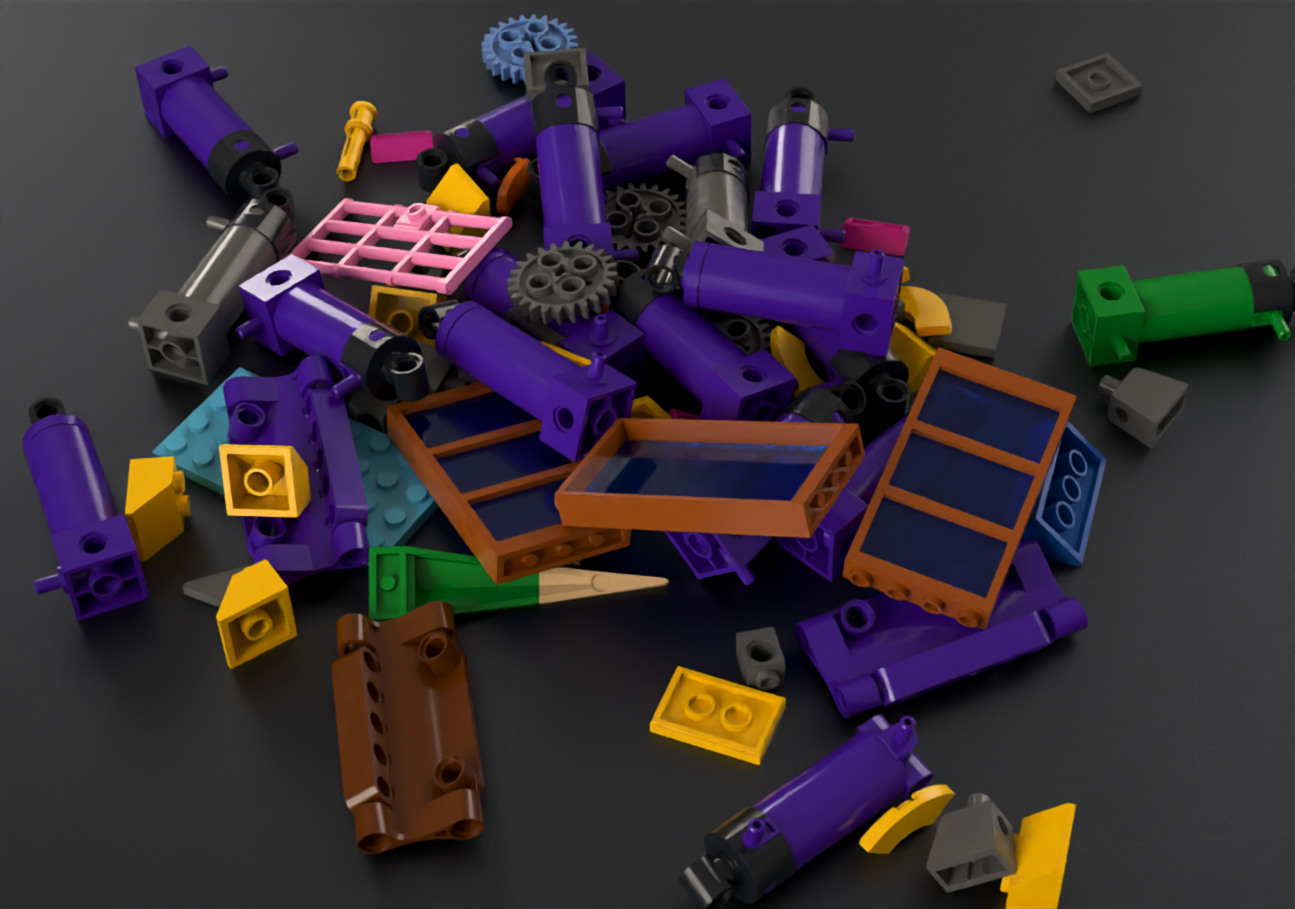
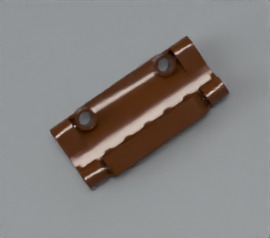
[331,601,485,854]

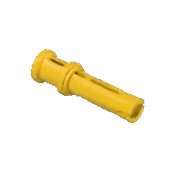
[336,101,377,181]

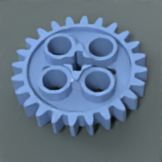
[481,14,578,85]

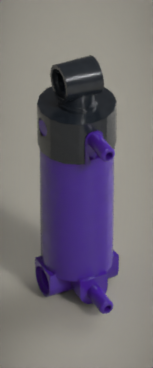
[679,714,934,909]

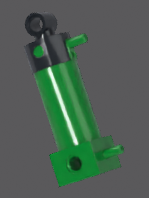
[1071,259,1295,367]

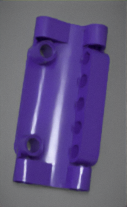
[223,355,370,586]
[795,538,1088,718]

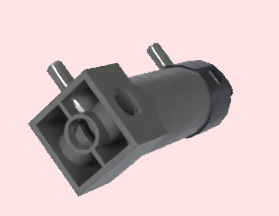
[662,149,764,314]
[128,188,297,385]

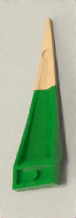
[369,546,669,622]

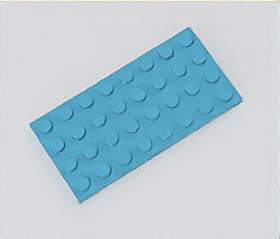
[151,367,464,567]

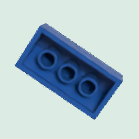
[1003,421,1107,566]

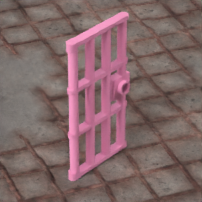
[285,198,513,295]

